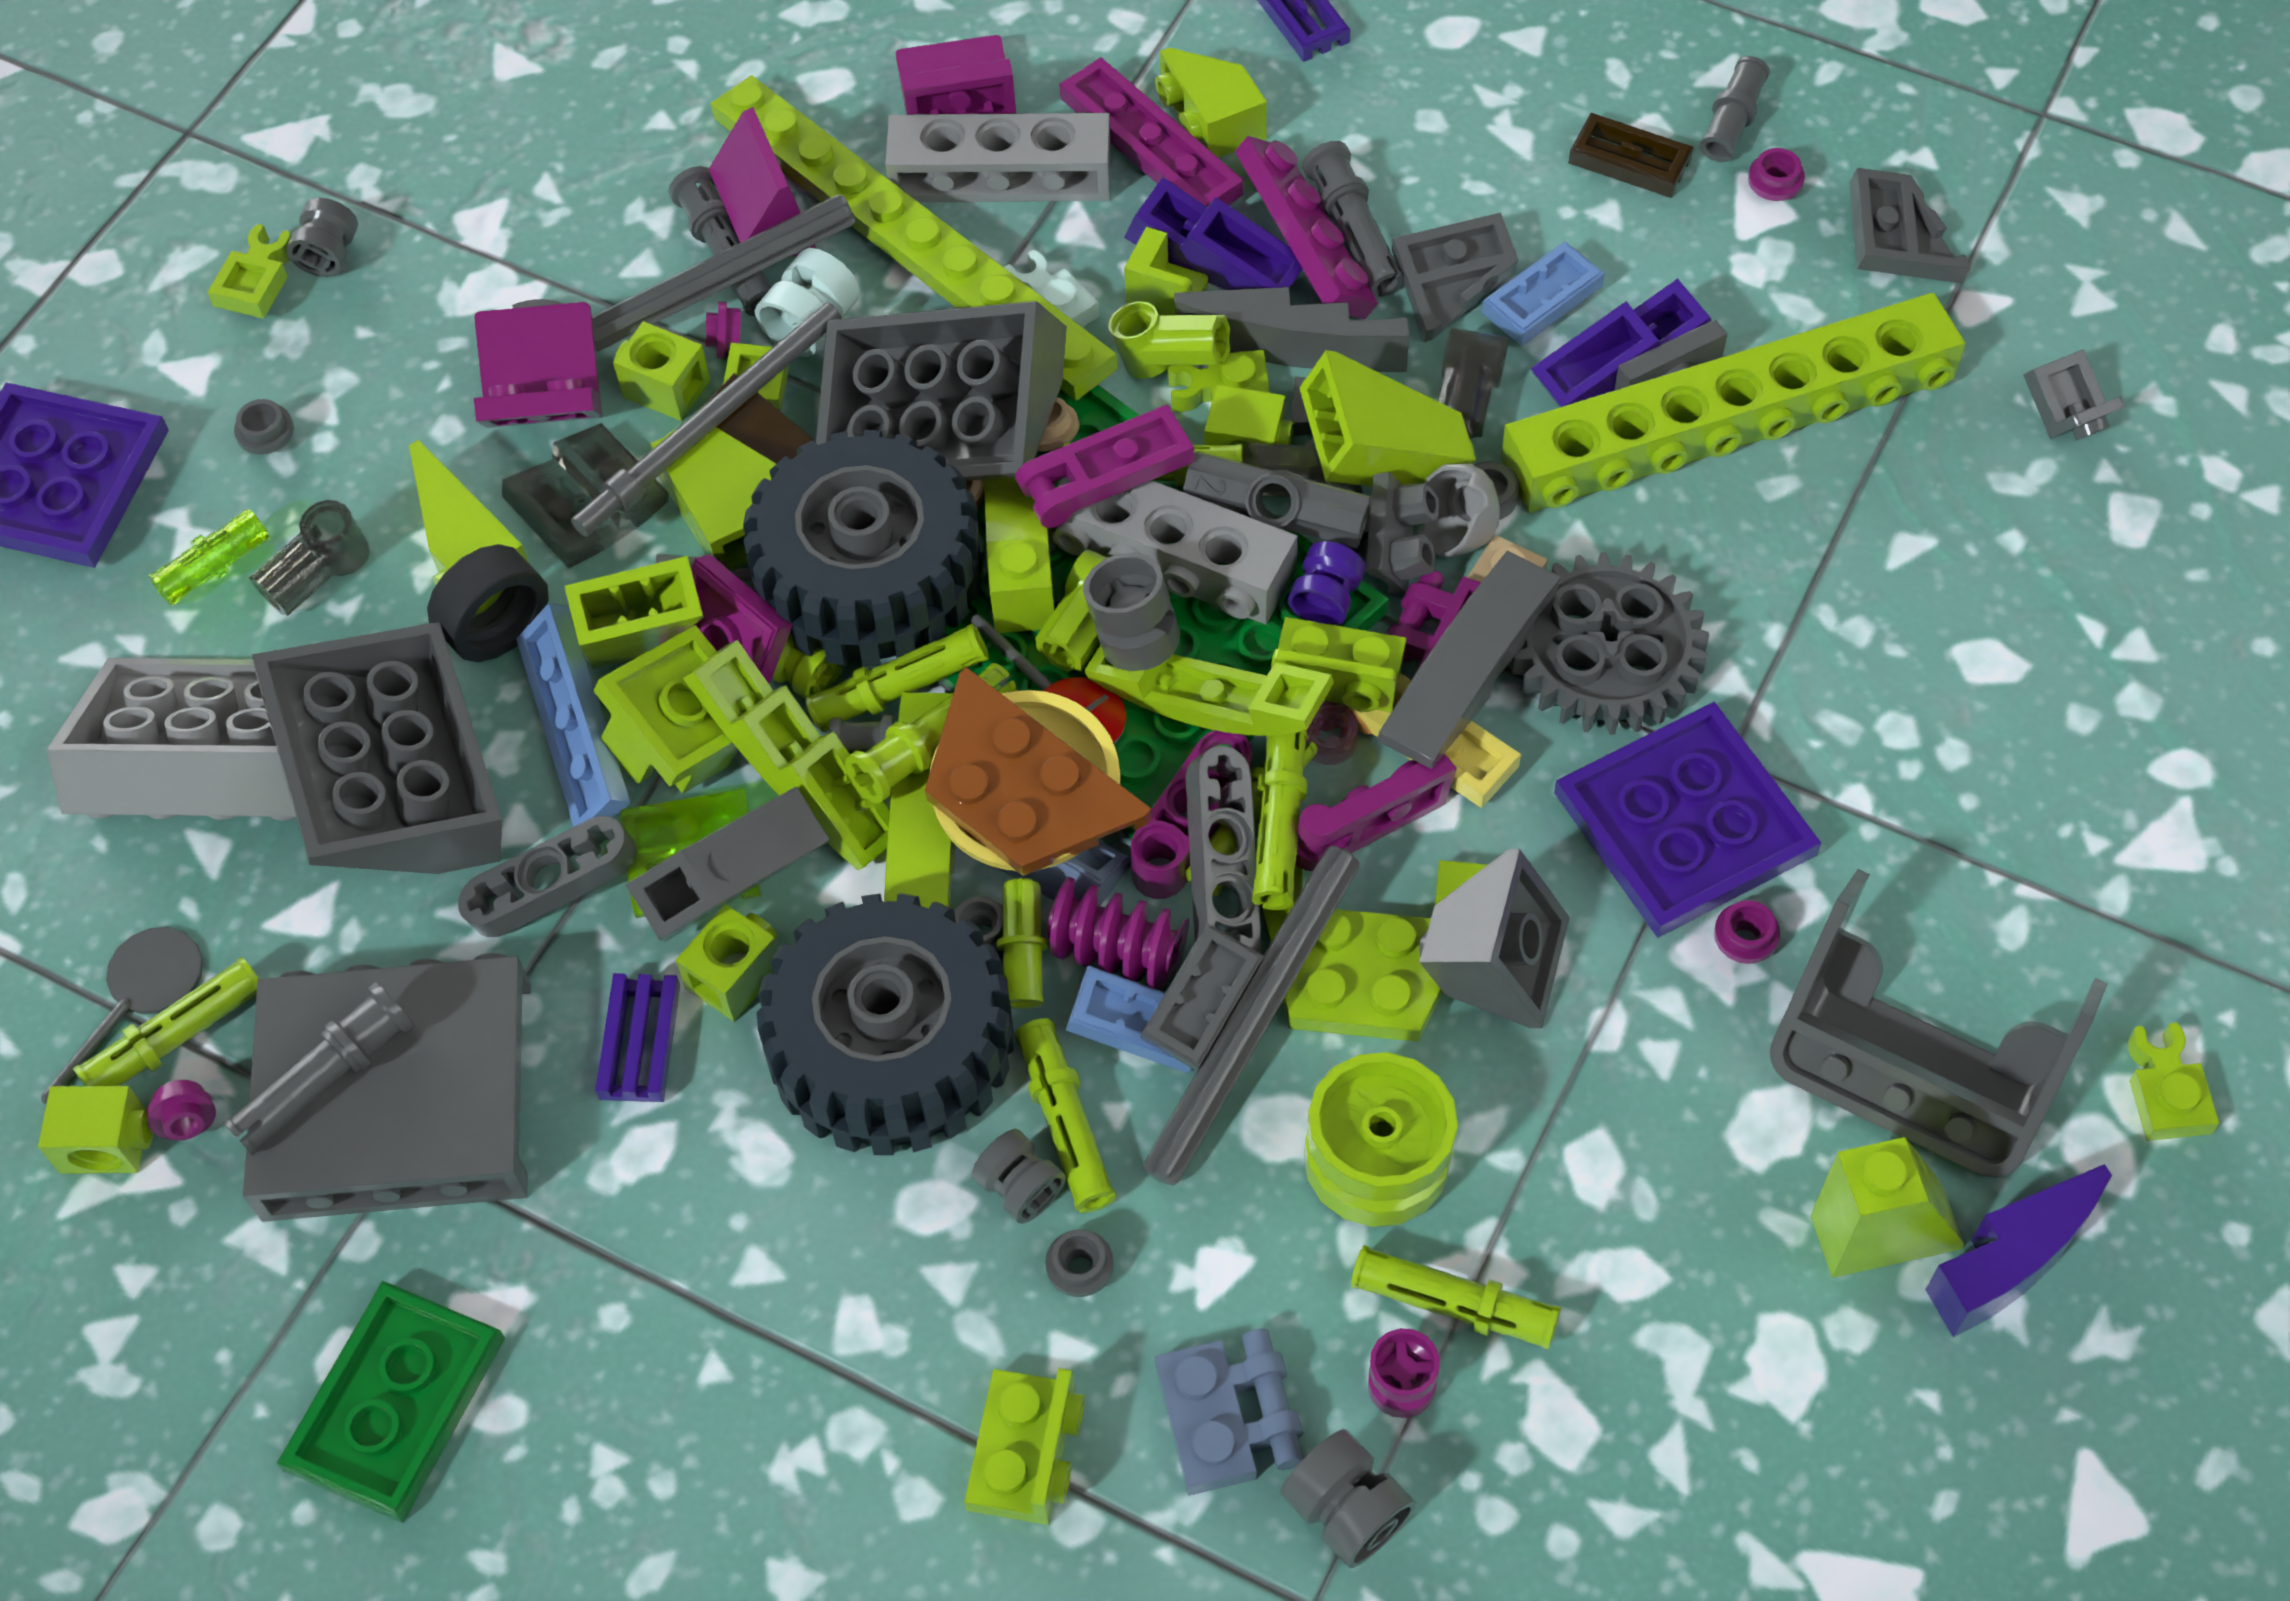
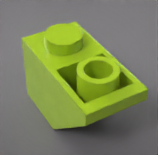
[1155,47,1267,158]

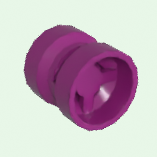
[1368,1328,1440,1418]

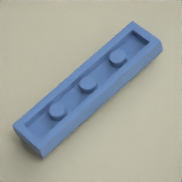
[516,603,631,827]

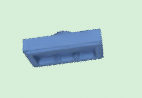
[1482,241,1605,346]
[1066,966,1191,1074]

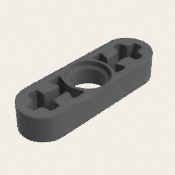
[458,816,637,937]

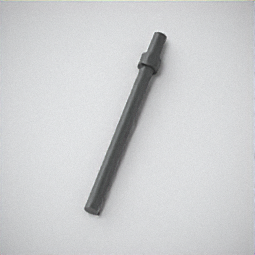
[571,302,841,537]

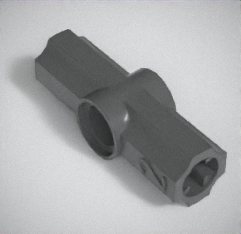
[1183,451,1372,548]

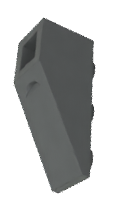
[625,786,830,941]

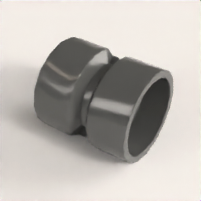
[1083,553,1180,671]
[1281,1429,1416,1568]

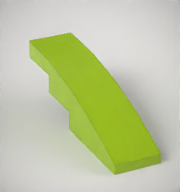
[683,640,890,870]
[884,692,955,908]

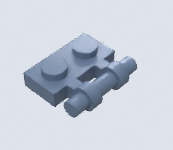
[1155,1329,1303,1496]

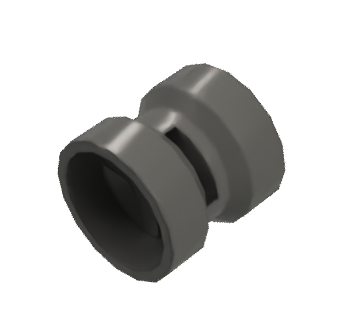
[286,197,358,277]
[972,1128,1066,1224]

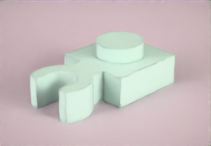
[1004,249,1100,327]

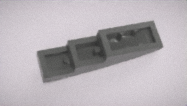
[1174,287,1409,372]
[1377,550,1561,769]

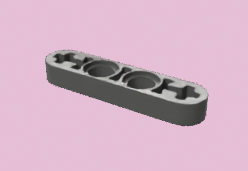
[1186,746,1262,954]

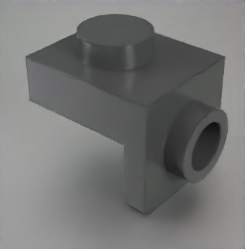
[2023,349,2125,441]

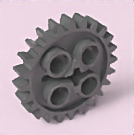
[1511,552,1709,735]

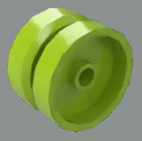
[1304,1052,1458,1227]

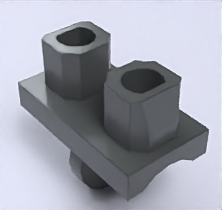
[1342,472,1439,597]

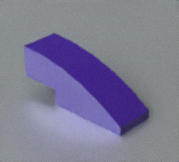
[1124,177,1303,290]
[1531,278,1712,407]
[1925,1164,2112,1337]

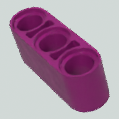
[1131,730,1252,899]

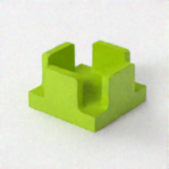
[593,625,738,794]

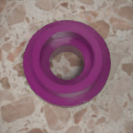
[1748,148,1805,201]
[705,301,741,359]
[1714,900,1780,964]
[147,1080,216,1140]

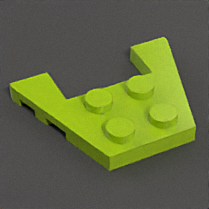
[1255,842,1488,1042]

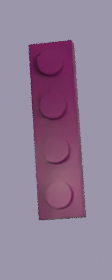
[1059,57,1244,207]
[1235,136,1379,319]

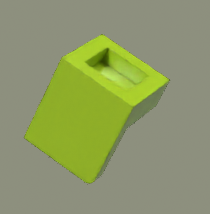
[1124,227,1208,315]

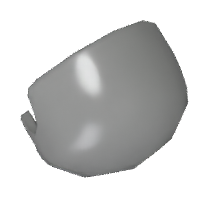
[1415,464,1500,557]

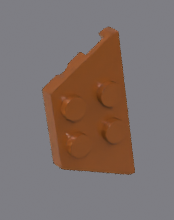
[925,667,1152,876]

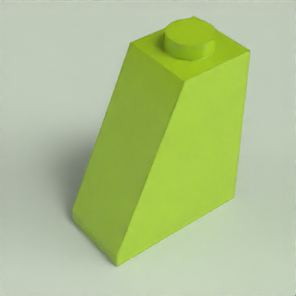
[1299,350,1476,487]
[650,427,776,572]
[564,556,703,669]
[1810,1137,1965,1278]

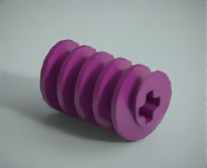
[1047,877,1190,991]

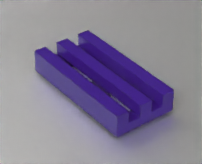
[1257,0,1350,62]
[595,973,680,1102]

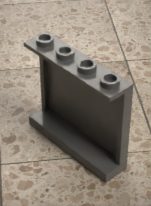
[243,953,531,1222]

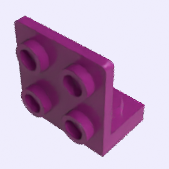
[895,35,1017,115]
[474,302,602,428]

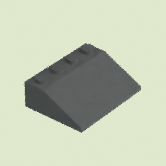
[816,301,1067,481]
[252,622,502,874]

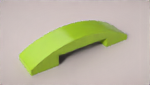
[1085,645,1334,736]

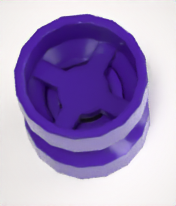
[1288,541,1365,626]

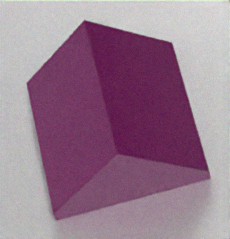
[708,107,817,257]

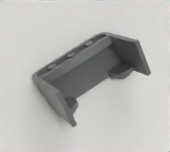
[1770,869,2108,1177]

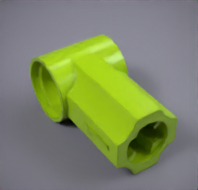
[1108,301,1230,379]
[1035,549,1108,672]

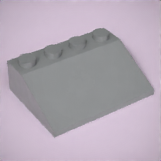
[47,658,296,821]

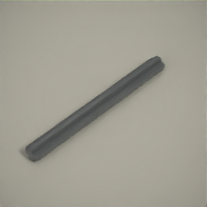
[592,195,855,352]
[1144,845,1359,1186]

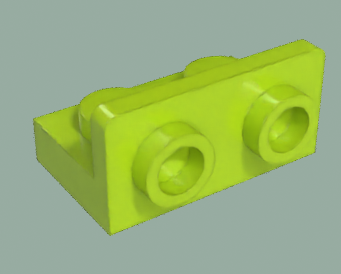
[1271,617,1406,712]
[964,1368,1085,1525]

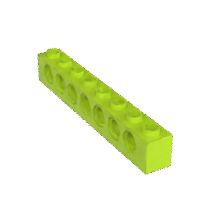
[1501,292,1966,513]

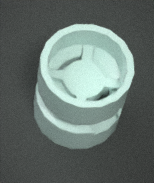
[754,248,860,357]

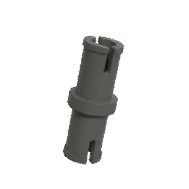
[1699,56,1770,162]

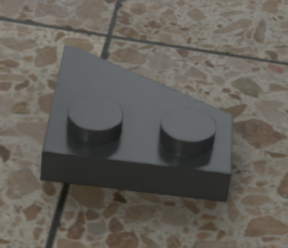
[1849,168,1971,283]
[1391,212,1518,342]

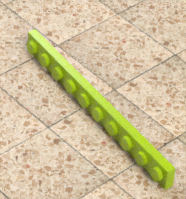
[710,75,1118,401]

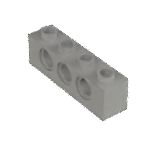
[885,113,1111,202]
[1048,477,1298,625]

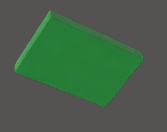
[277,1280,505,1523]

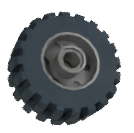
[743,430,982,667]
[756,893,1014,1155]

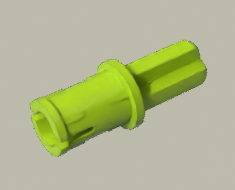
[997,878,1048,1009]

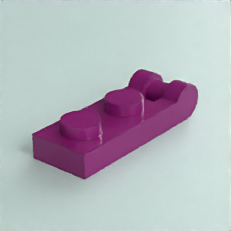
[1015,404,1195,528]
[1295,754,1457,871]

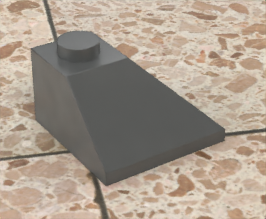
[1419,849,1570,1028]

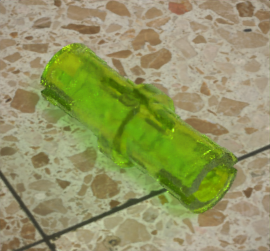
[148,508,270,607]

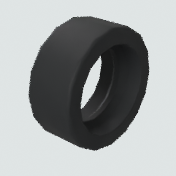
[427,544,549,662]

